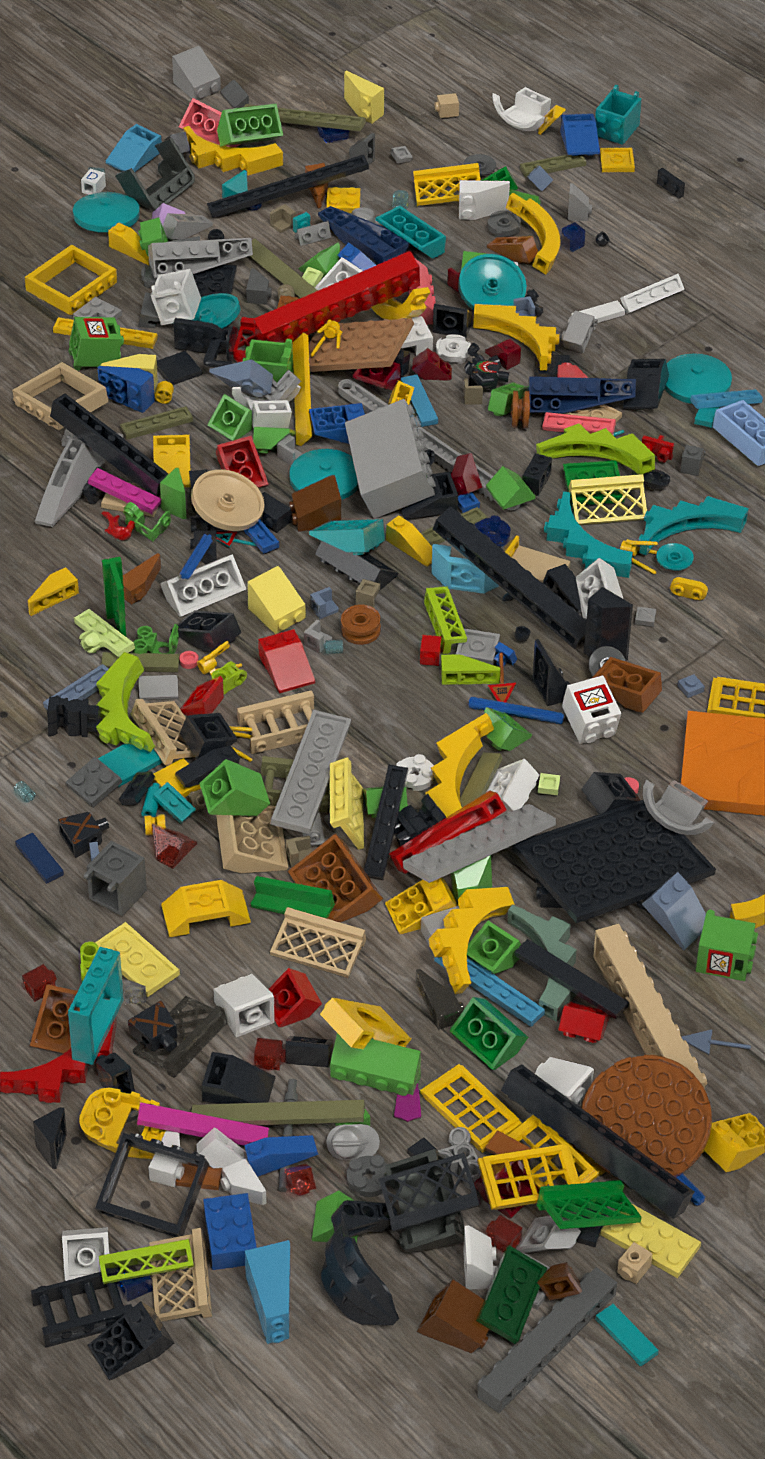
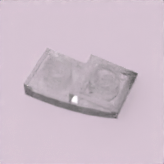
[122,979,146,1004]

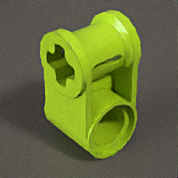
[211,661,247,694]
[80,942,99,982]

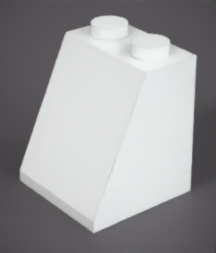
[214,974,274,1038]
[535,1057,594,1107]

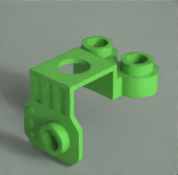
[123,502,171,542]
[133,624,179,654]

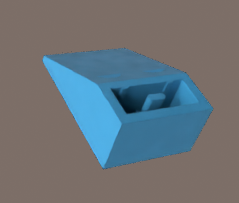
[106,124,162,172]

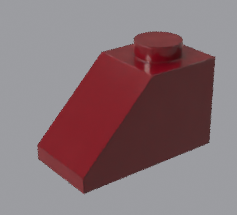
[485,339,521,370]
[451,453,482,495]

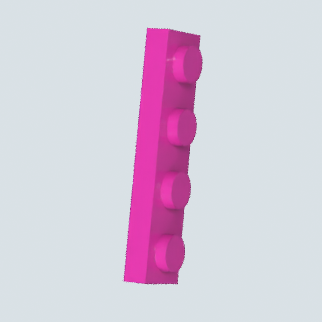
[88,468,161,514]

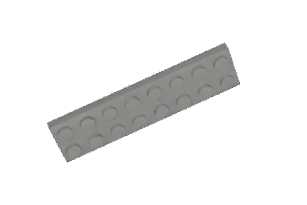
[271,710,351,834]
[403,804,556,883]

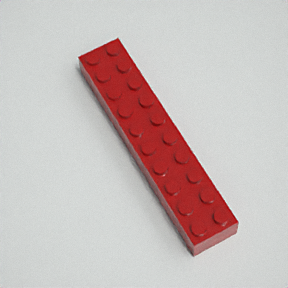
[254,251,420,343]

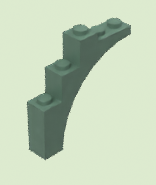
[508,904,577,1022]

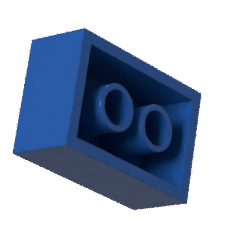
[203,1193,257,1270]

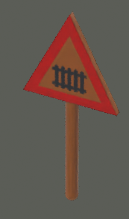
[488,653,517,703]

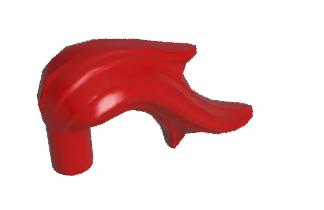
[101,511,135,541]

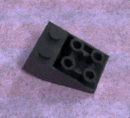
[623,359,669,409]
[400,472,458,519]
[202,1052,276,1104]
[88,1301,175,1381]

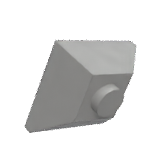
[516,1216,581,1253]

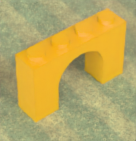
[320,998,411,1049]

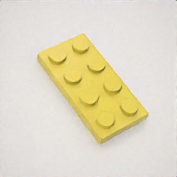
[95,922,180,997]
[600,1203,701,1278]

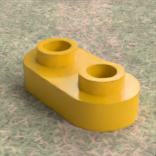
[670,577,708,600]

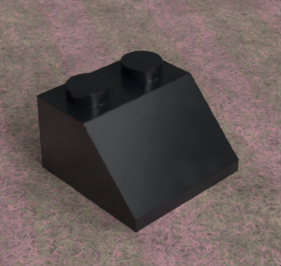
[433,304,472,338]
[180,713,237,759]
[581,772,640,814]

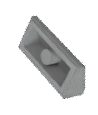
[139,675,178,700]

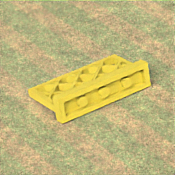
[569,474,647,525]
[330,757,364,850]

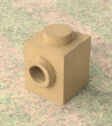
[434,93,459,118]
[617,1242,653,1284]

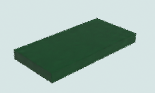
[476,1245,547,1344]

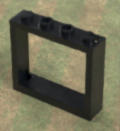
[95,1133,209,1237]

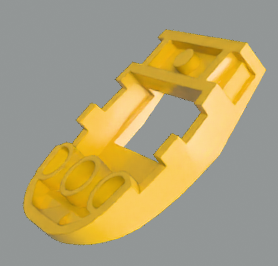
[79,1088,166,1159]

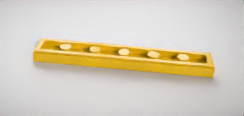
[53,317,158,349]

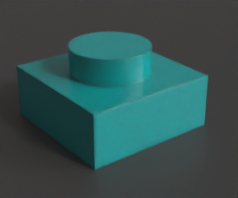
[293,212,310,233]

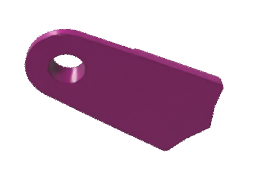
[394,1083,421,1122]

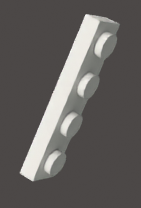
[620,274,684,314]

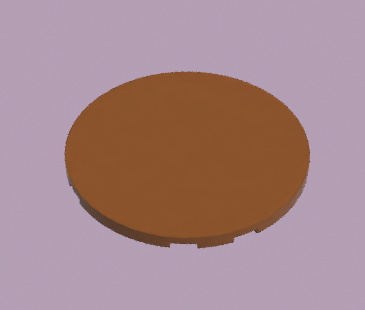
[581,1055,712,1180]

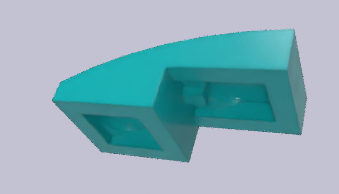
[694,407,720,428]

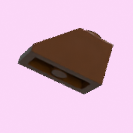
[537,1262,582,1300]

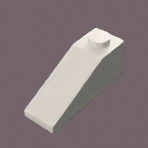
[149,1130,185,1187]

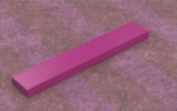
[137,1102,269,1145]

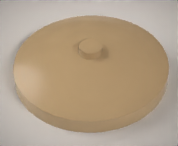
[191,470,264,531]

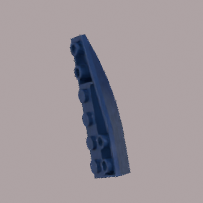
[318,206,409,264]
[528,377,636,413]

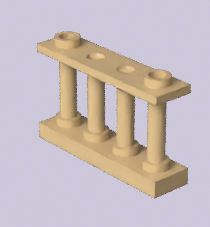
[237,690,314,754]

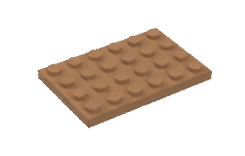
[309,318,414,372]

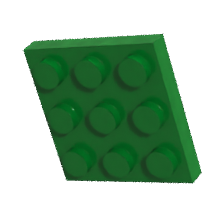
[563,460,625,506]

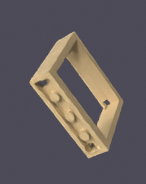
[12,362,108,430]

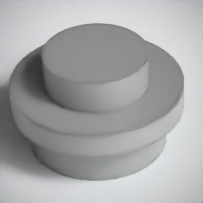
[449,1127,471,1146]

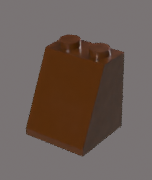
[289,475,341,532]
[416,1279,490,1354]

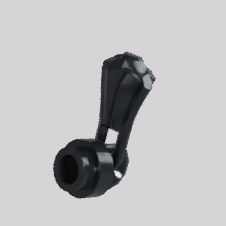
[525,289,543,317]

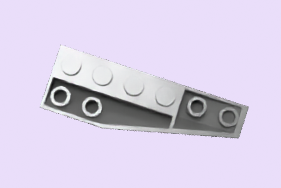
[148,238,253,278]
[35,437,105,527]

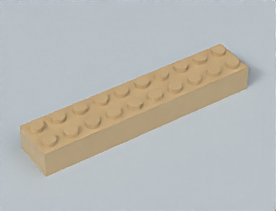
[593,924,707,1089]

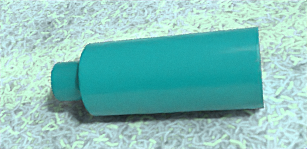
[141,783,160,817]

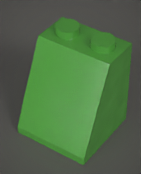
[200,759,270,816]

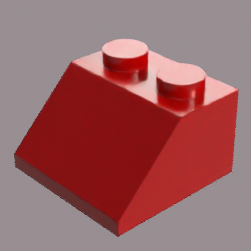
[268,968,322,1027]
[559,1002,610,1043]

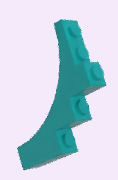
[544,491,633,578]
[638,496,749,555]

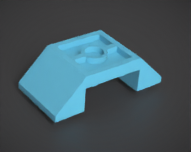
[432,544,499,593]

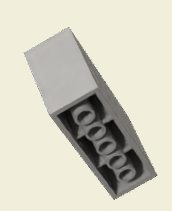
[345,399,436,519]

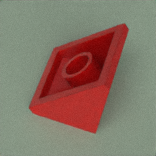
[180,676,224,716]

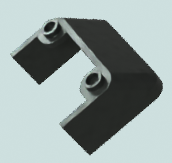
[115,138,195,211]

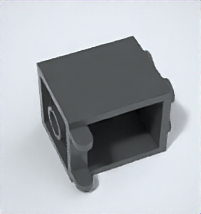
[84,841,147,916]

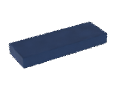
[15,832,64,884]

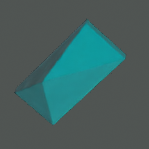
[222,170,248,198]

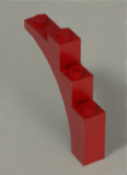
[0,1017,117,1103]

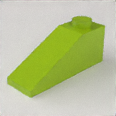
[441,654,500,685]

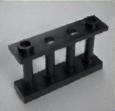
[31,1267,133,1348]

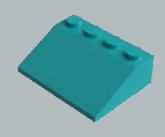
[309,519,385,555]

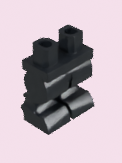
[47,695,100,737]
[394,794,446,846]

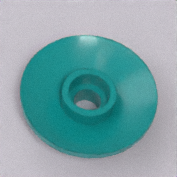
[656,543,694,570]

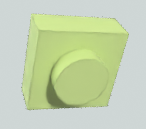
[302,267,324,288]
[538,773,560,795]

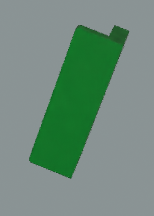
[250,876,335,919]

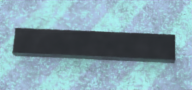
[364,764,408,880]
[515,939,629,1019]

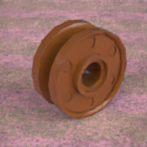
[511,391,530,428]
[341,605,381,645]

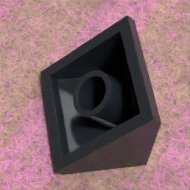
[285,1035,332,1068]
[33,1107,67,1169]

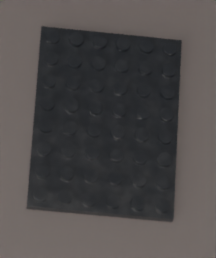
[512,799,716,923]

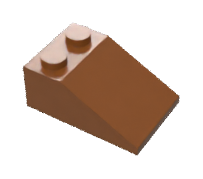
[591,657,662,713]
[30,985,80,1054]

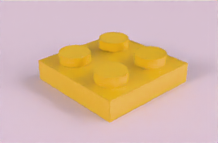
[327,187,360,213]

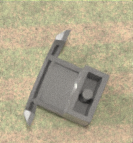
[643,779,715,835]

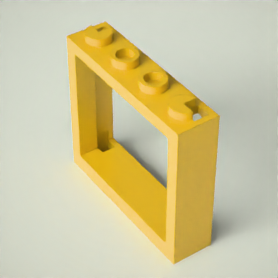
[25,244,117,316]

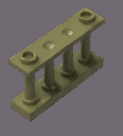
[261,756,330,813]

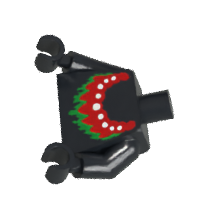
[464,343,509,389]

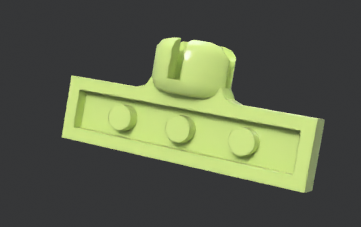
[74,609,135,657]

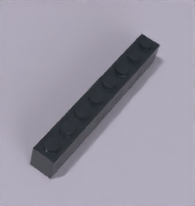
[50,393,169,497]

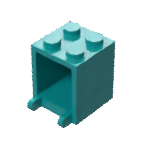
[595,84,642,145]

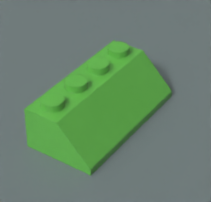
[217,104,283,147]
[330,1033,421,1096]

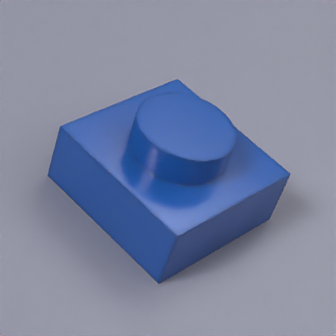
[458,492,480,513]

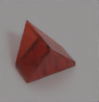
[152,823,197,869]

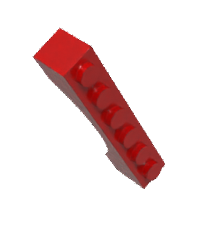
[389,791,507,874]

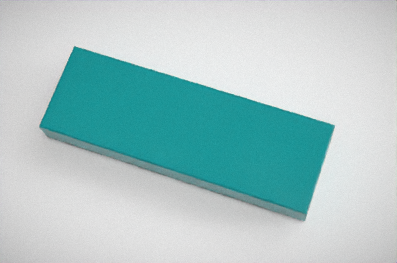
[595,1304,659,1367]

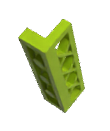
[424,586,467,654]
[99,1239,194,1284]

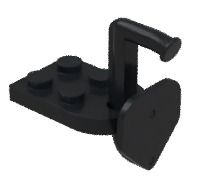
[173,318,238,368]

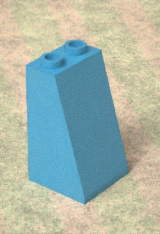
[245,1240,291,1344]

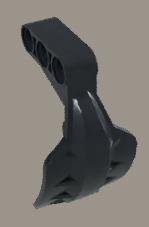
[321,1200,400,1325]

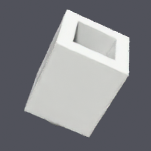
[81,169,106,195]

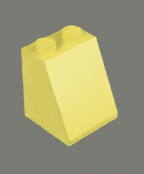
[248,566,306,634]

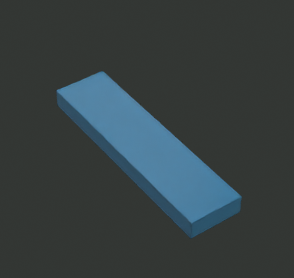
[400,375,438,427]
[690,389,763,409]

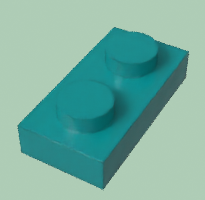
[153,782,196,824]

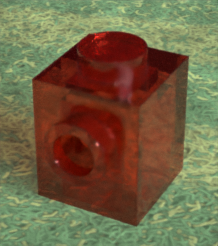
[22,964,57,1002]
[254,1038,286,1071]
[284,1164,316,1196]
[486,1215,523,1252]

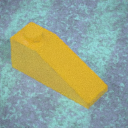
[108,223,150,265]
[386,515,432,567]
[28,567,79,616]

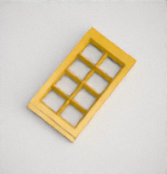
[707,677,765,718]
[420,1064,522,1153]
[507,1115,599,1190]
[477,1144,580,1210]

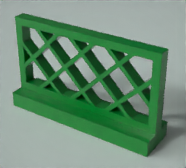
[102,557,126,637]
[536,1180,642,1229]

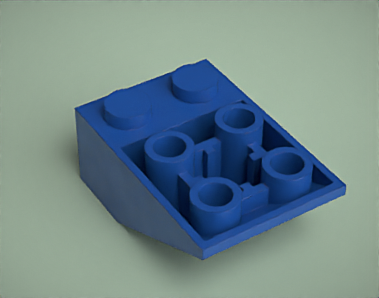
[560,114,600,156]
[98,366,155,413]
[309,403,365,444]

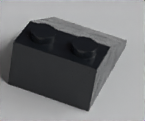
[170,610,242,653]
[532,639,570,706]

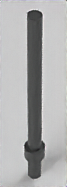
[278,1079,298,1192]

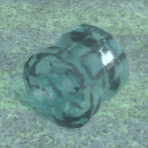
[392,190,409,209]

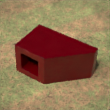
[412,348,452,381]

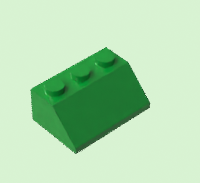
[450,997,529,1070]

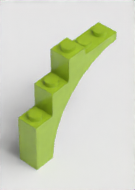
[536,424,655,475]
[96,652,155,752]

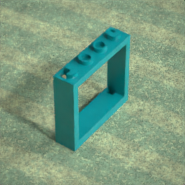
[68,947,124,1065]

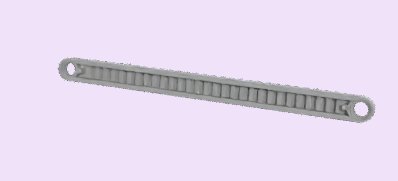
[338,379,520,510]

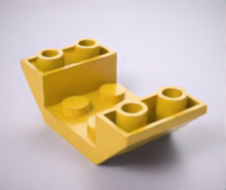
[161,880,251,937]

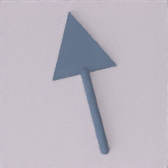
[681,1030,751,1055]

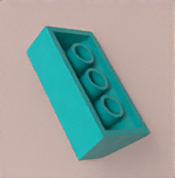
[375,206,446,259]

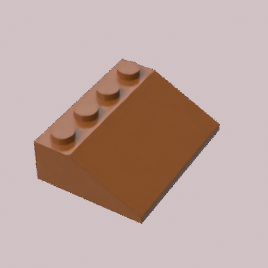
[288,833,383,923]

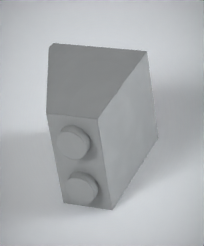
[172,46,221,100]

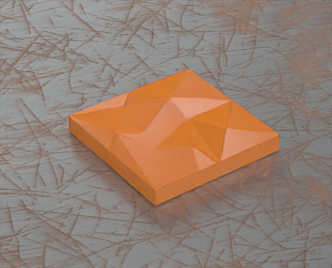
[681,711,765,816]

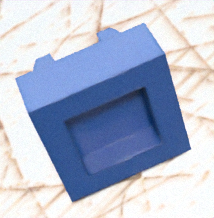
[494,642,517,667]

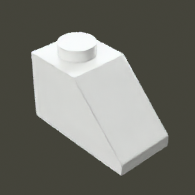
[196,1127,248,1168]
[220,1158,266,1205]

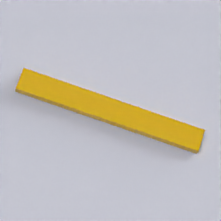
[293,333,312,446]

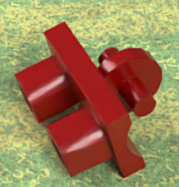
[642,435,674,463]

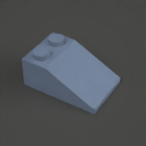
[209,359,273,397]
[642,872,706,951]

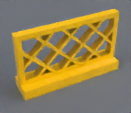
[413,163,481,206]

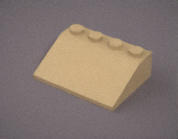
[216,805,289,873]

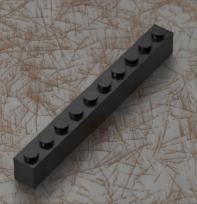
[433,506,587,649]
[501,1064,695,1219]

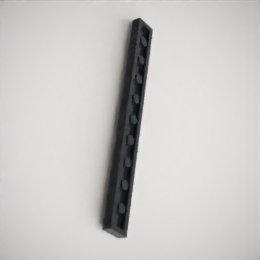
[207,154,369,218]

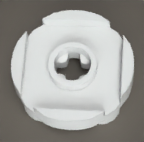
[436,334,471,364]
[396,754,434,791]

